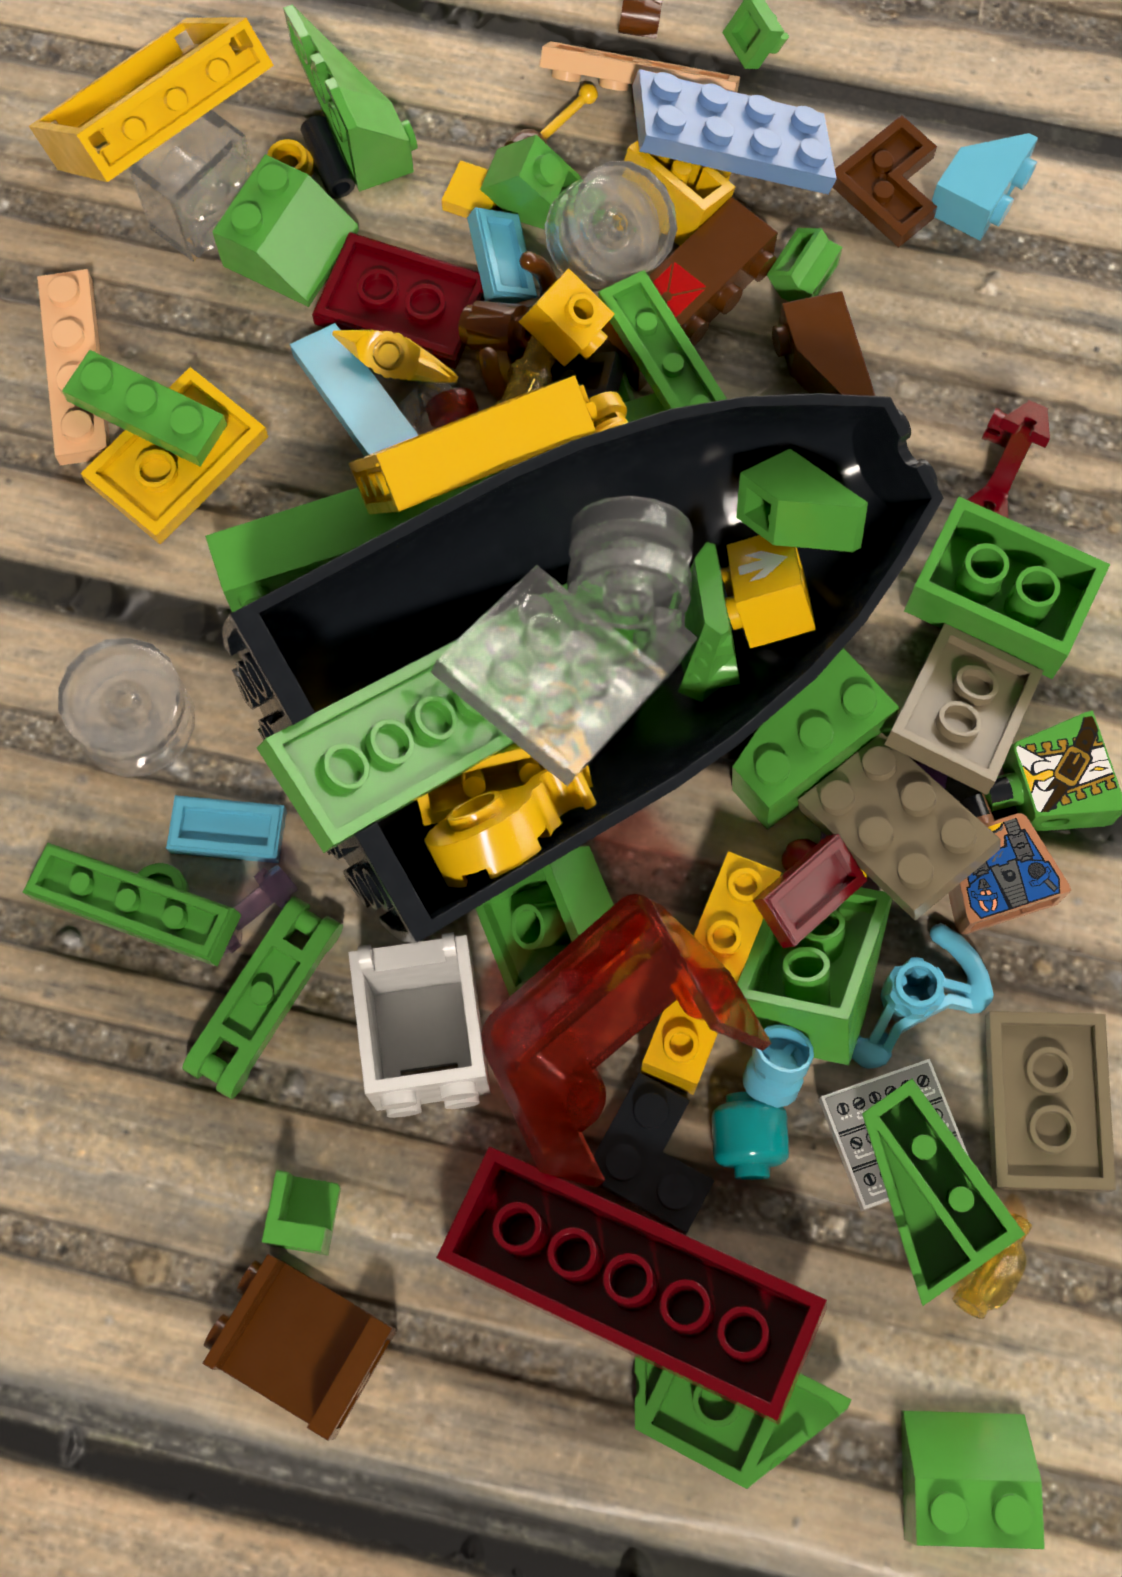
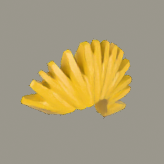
[332,330,458,383]

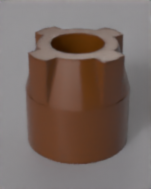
[618,0,663,39]

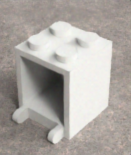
[348,932,491,1118]

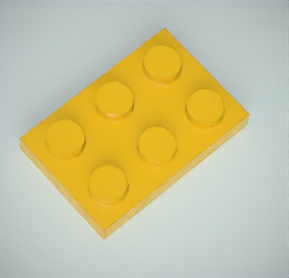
[80,367,269,544]

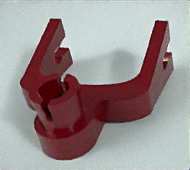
[967,400,1050,518]

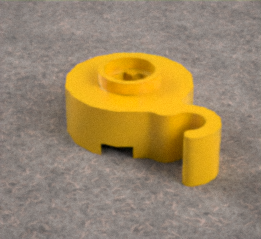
[424,760,597,888]

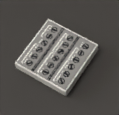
[818,1059,968,1211]

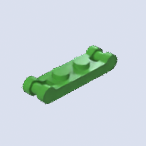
[182,896,343,1099]

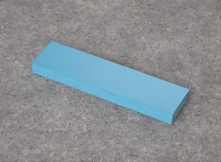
[290,323,418,457]

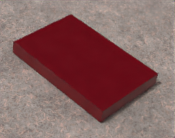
[312,232,485,369]

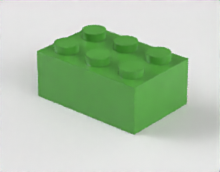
[904,497,1110,679]

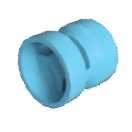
[743,1024,814,1108]

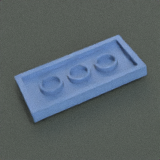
[632,69,837,195]

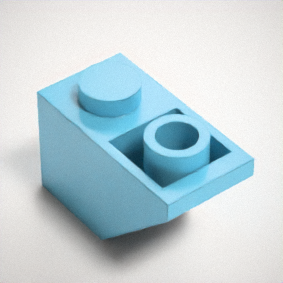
[932,133,1038,241]

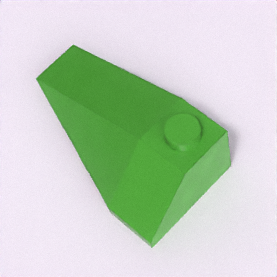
[283,5,418,192]

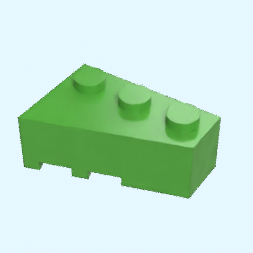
[732,648,899,830]
[862,1078,1025,1306]

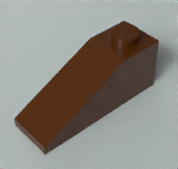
[772,291,876,396]

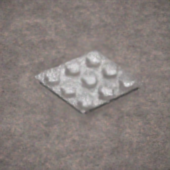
[430,565,669,787]

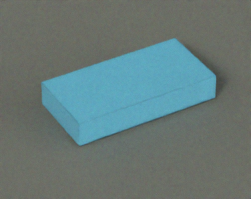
[467,207,537,304]
[166,795,287,864]

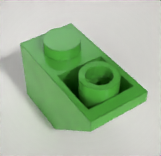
[480,135,603,241]
[736,449,868,552]

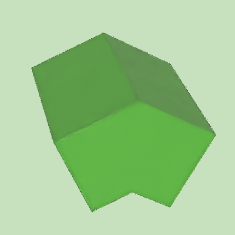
[767,228,843,302]

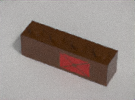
[593,197,778,392]

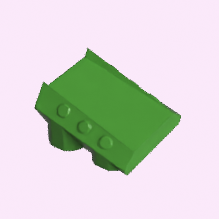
[669,542,741,702]

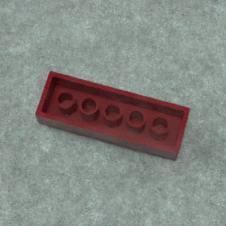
[436,1146,827,1425]

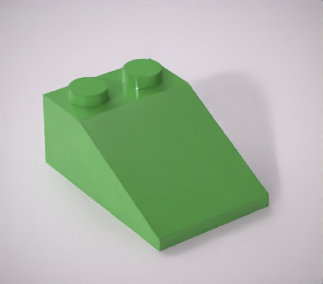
[733,873,892,1066]

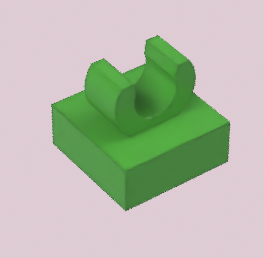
[722,0,789,69]

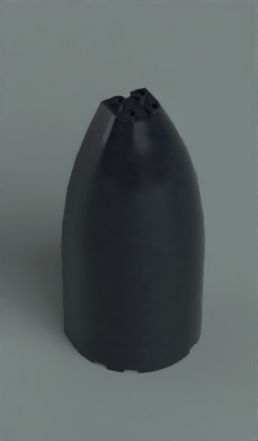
[222,393,944,943]

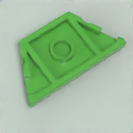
[635,1357,852,1489]

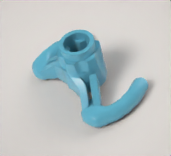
[852,923,994,1069]

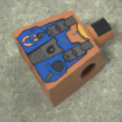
[948,794,1072,936]

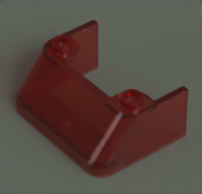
[482,894,772,1187]

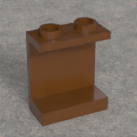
[202,1254,397,1441]

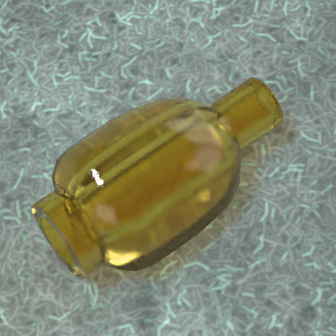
[952,1213,1032,1319]

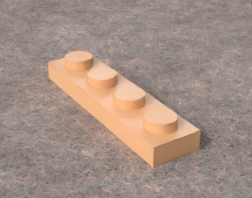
[540,41,740,92]
[37,269,110,466]

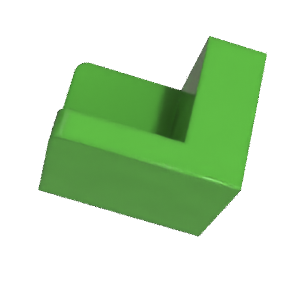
[262,1170,341,1256]

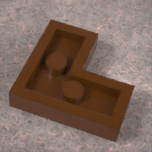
[832,115,937,248]

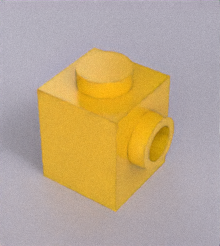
[519,268,615,366]

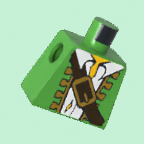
[981,710,1122,831]

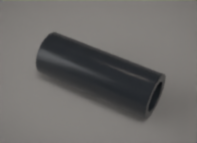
[300,116,355,199]

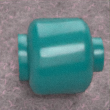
[712,1092,789,1180]

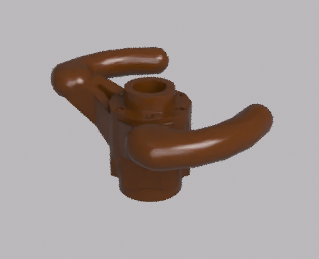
[459,251,557,403]

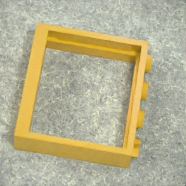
[29,17,274,182]
[348,376,597,514]

